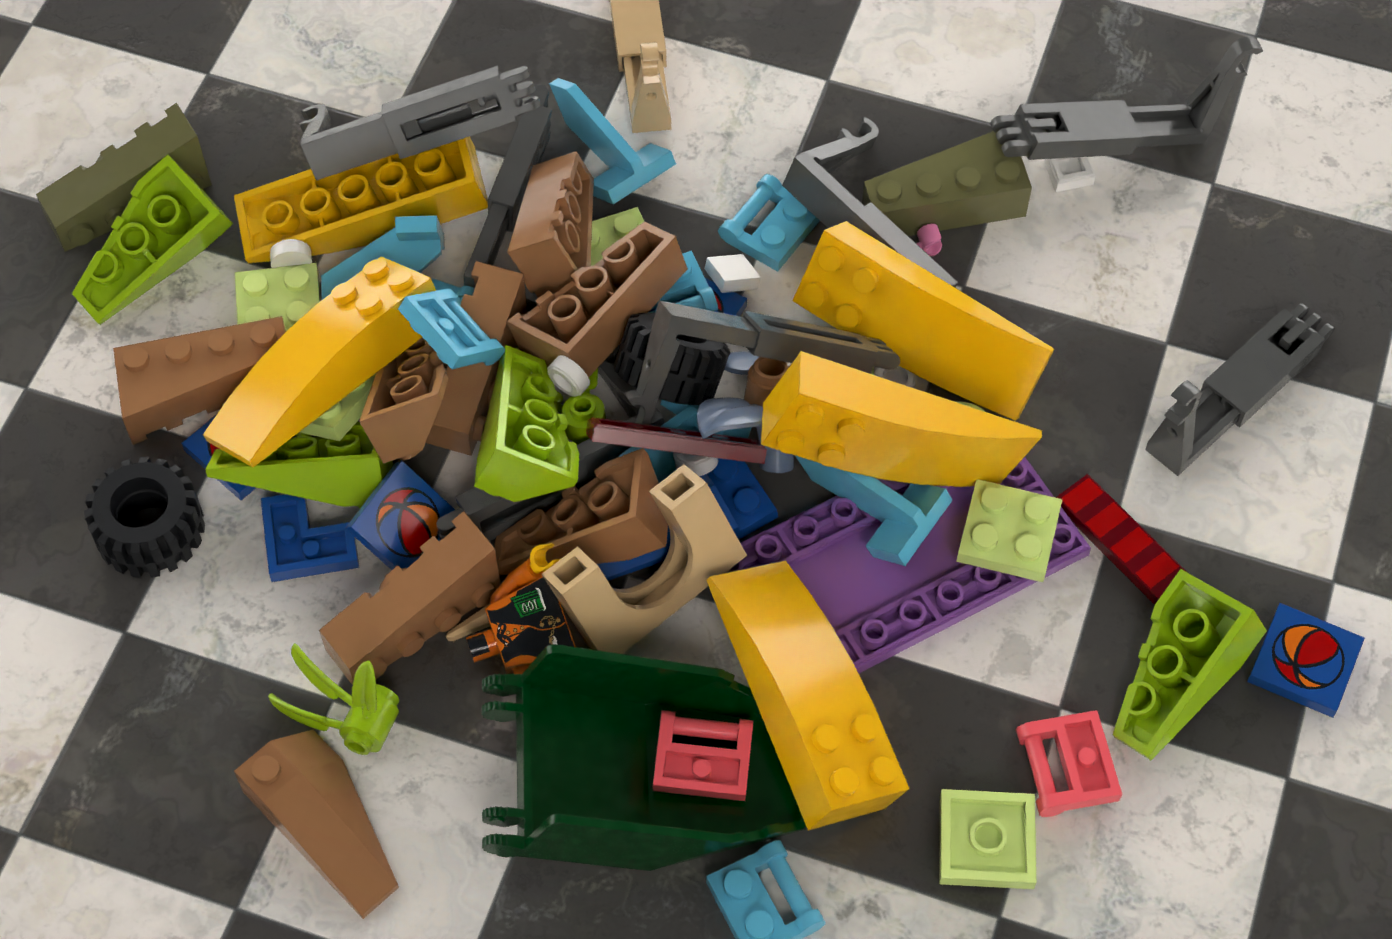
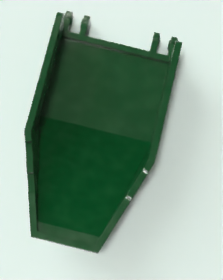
[482,644,807,871]

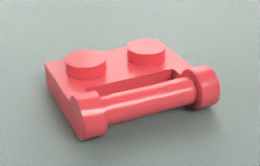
[653,710,753,801]
[1016,710,1122,817]

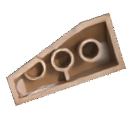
[359,337,449,464]
[494,448,668,575]
[234,730,399,919]

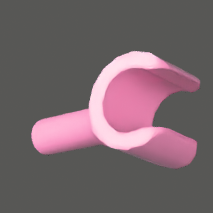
[916,224,942,256]

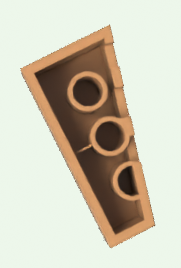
[507,151,594,298]
[506,221,688,378]
[426,261,527,456]
[113,316,286,445]
[319,511,501,685]

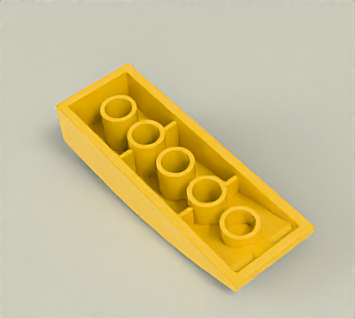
[234,136,488,264]
[792,221,1054,421]
[203,256,436,467]
[761,351,1042,487]
[706,561,910,831]

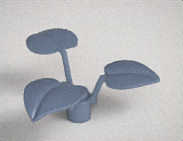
[697,351,794,473]

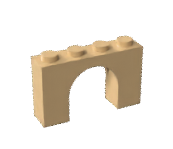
[542,464,747,654]

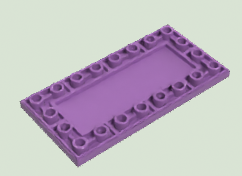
[727,457,1091,673]

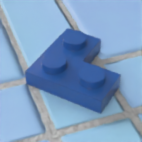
[261,494,359,582]

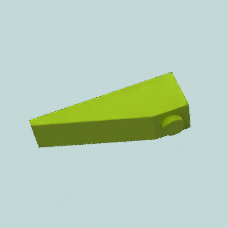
[72,154,233,325]
[474,345,579,502]
[205,421,393,508]
[1112,569,1267,761]

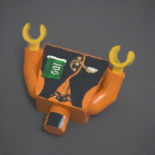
[466,543,592,674]

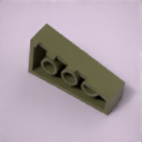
[36,103,212,252]
[862,131,1032,236]

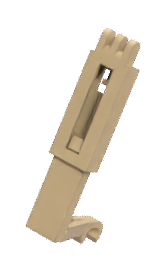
[609,0,671,133]

